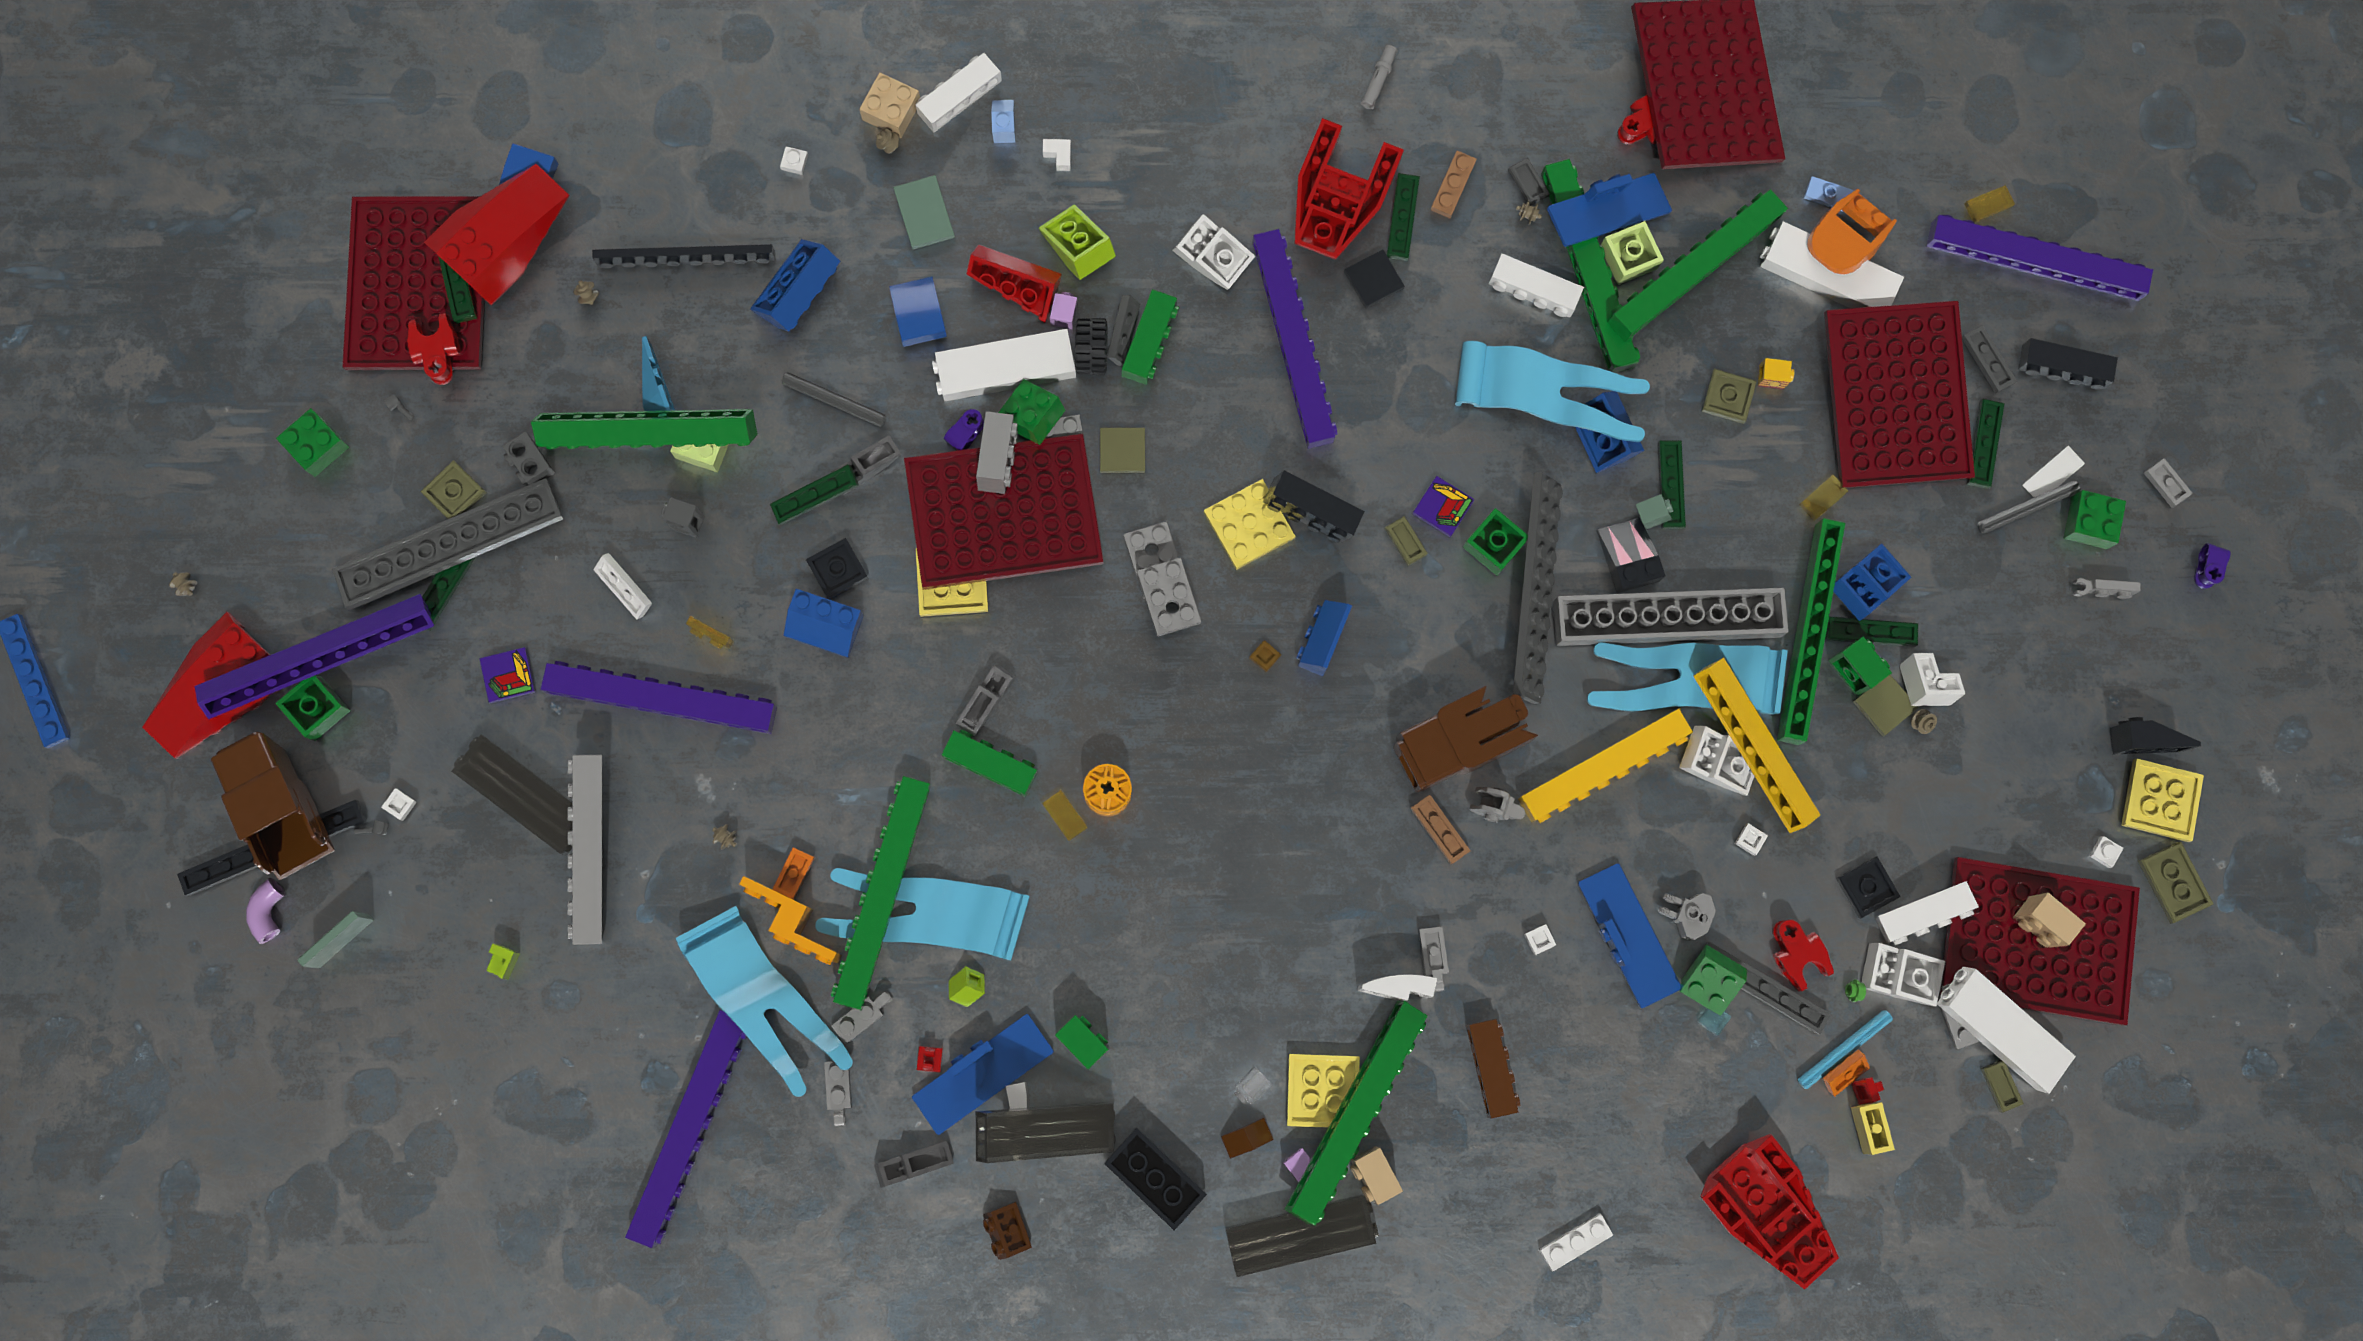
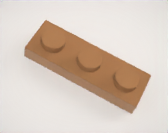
[1431,151,1477,218]
[1410,795,1470,865]

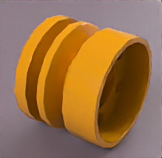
[1083,764,1132,817]

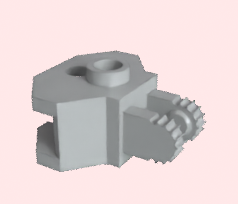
[1470,787,1526,823]
[1658,893,1716,941]

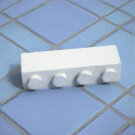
[915,53,1002,132]
[1489,254,1584,318]
[1875,881,1979,945]

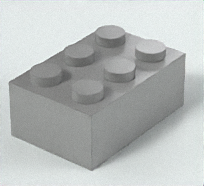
[976,411,1018,494]

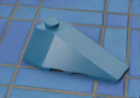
[642,336,675,411]

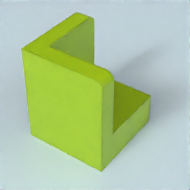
[487,943,520,980]
[949,966,985,1007]

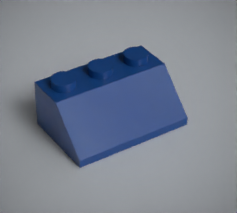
[1575,391,1645,473]
[783,589,864,658]
[1296,600,1352,676]

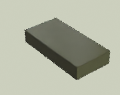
[1384,516,1428,566]
[1980,1060,2024,1113]

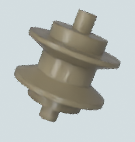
[876,128,899,154]
[1516,200,1542,225]
[573,280,599,305]
[169,572,197,596]
[1911,709,1937,734]
[712,824,737,850]

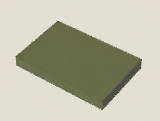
[2138,842,2214,924]

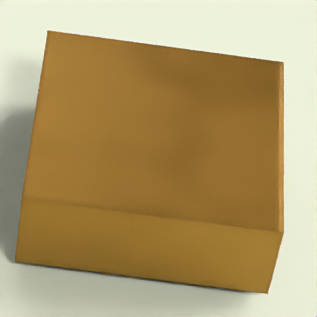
[1249,640,1281,672]

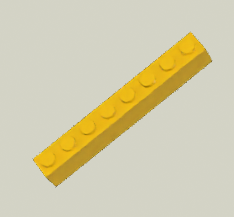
[1693,657,1820,833]
[1518,709,1693,823]

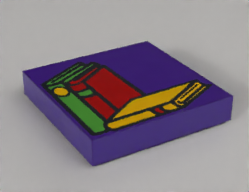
[1412,476,1475,537]
[479,647,536,703]

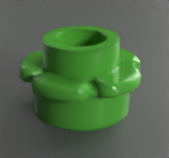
[1845,979,1866,1002]

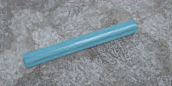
[1798,1010,1893,1089]

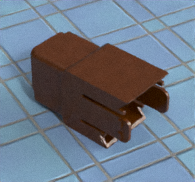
[1393,686,1538,793]
[211,732,335,881]

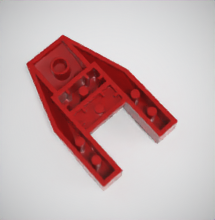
[1294,118,1404,260]

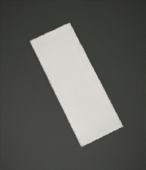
[2023,445,2085,498]

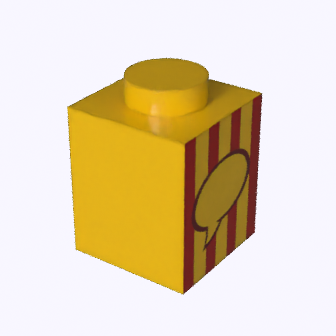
[1758,358,1794,389]

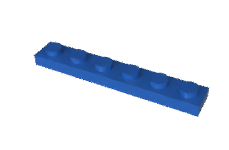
[0,614,70,748]

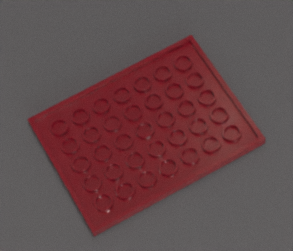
[1631,0,1786,169]
[342,196,484,370]
[1824,301,1975,489]
[904,434,1103,590]
[1940,857,2140,1026]

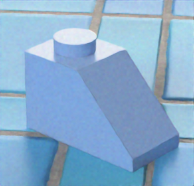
[991,100,1016,143]

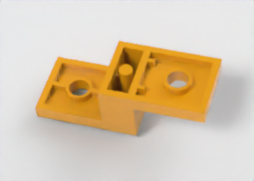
[739,876,842,965]

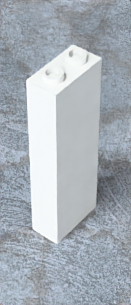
[1760,221,1904,308]
[932,329,1076,402]
[1937,967,2076,1094]

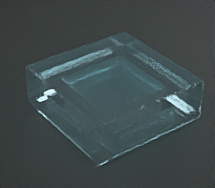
[1697,1008,1731,1036]

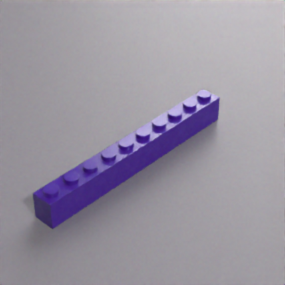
[1926,215,2153,301]
[1252,229,1338,449]
[195,594,434,719]
[540,661,777,734]
[625,1010,747,1248]

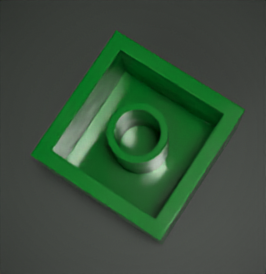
[998,379,1066,445]
[276,408,350,477]
[2063,490,2126,549]
[1463,508,1528,576]
[1828,636,1892,696]
[275,675,351,741]
[1680,945,1747,1016]
[1055,1015,1109,1070]

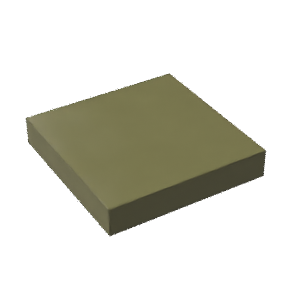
[1701,369,1757,424]
[1100,428,1145,473]
[420,460,487,519]
[1853,675,1919,737]

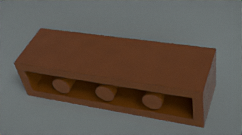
[1466,1019,1521,1119]

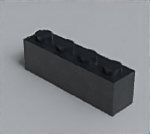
[2018,338,2118,390]

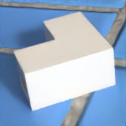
[1043,139,1071,171]

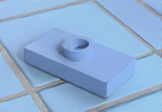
[1804,176,1853,212]

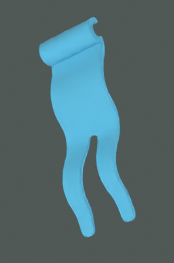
[1455,341,1650,442]
[1587,642,1788,715]
[815,868,1030,961]
[675,906,853,1097]

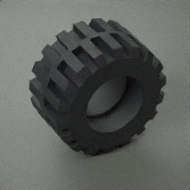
[1075,318,1108,375]

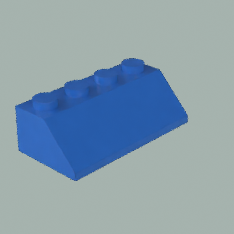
[750,239,841,332]

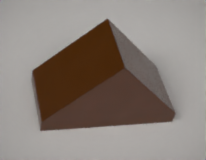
[1221,1118,1273,1159]

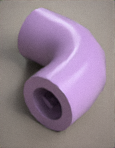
[246,878,286,944]

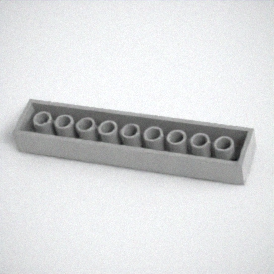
[1553,588,1788,646]

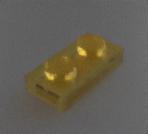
[686,616,734,649]

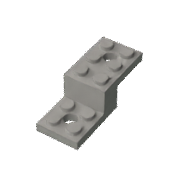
[1123,521,1201,637]

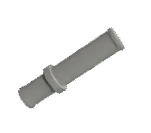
[1361,45,1398,109]

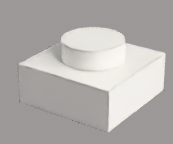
[780,146,808,175]
[381,788,417,821]
[1734,823,1768,856]
[2089,836,2123,868]
[1524,924,1556,955]

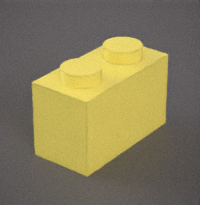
[1850,1102,1895,1155]

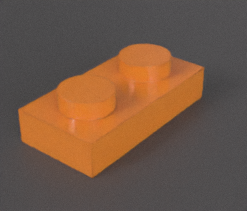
[772,847,815,900]
[1823,1049,1870,1097]

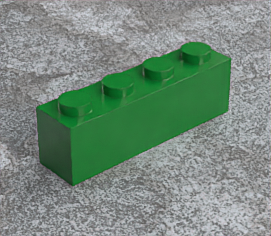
[1122,289,1180,385]
[942,730,1038,797]

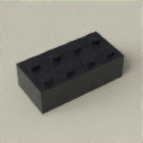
[1263,470,1365,543]
[1104,1127,1207,1231]

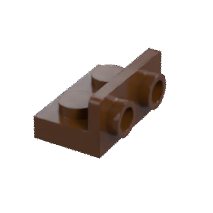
[983,1202,1032,1260]

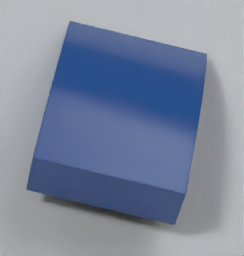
[499,143,559,185]
[889,277,947,347]
[1833,543,1912,621]

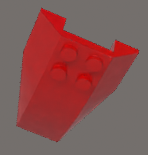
[424,164,570,306]
[142,612,273,759]
[1700,1134,1839,1290]

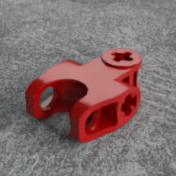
[1617,95,1656,144]
[407,313,461,385]
[1772,920,1834,991]

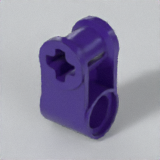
[944,409,984,451]
[2194,543,2231,589]

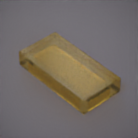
[1964,185,2015,223]
[1799,475,1848,521]
[1042,790,1088,841]

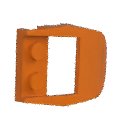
[1807,189,1897,274]

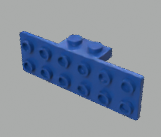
[1547,173,1672,247]
[1578,863,1681,1008]
[912,1014,1054,1135]

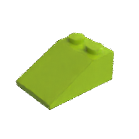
[1039,204,1116,280]

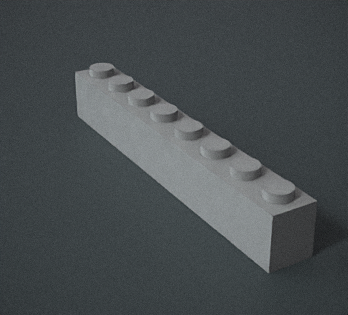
[568,754,602,945]

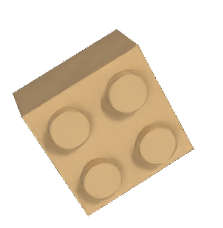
[859,72,920,138]
[2014,893,2086,948]
[1350,1146,1403,1205]

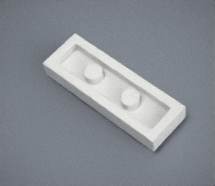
[593,553,652,620]
[1539,1214,1613,1272]

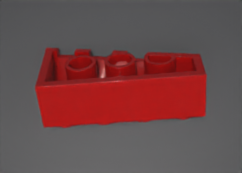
[966,245,1062,323]

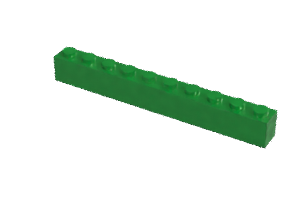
[1541,159,1640,373]
[1607,189,1788,342]
[531,409,758,449]
[1777,518,1846,745]
[831,776,930,1011]
[1284,1001,1428,1226]

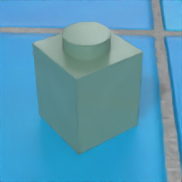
[1636,494,1674,529]

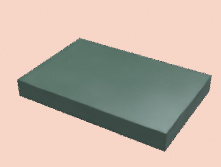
[893,175,955,250]
[297,911,374,969]

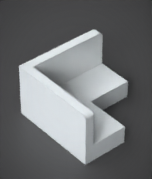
[1900,653,1965,706]

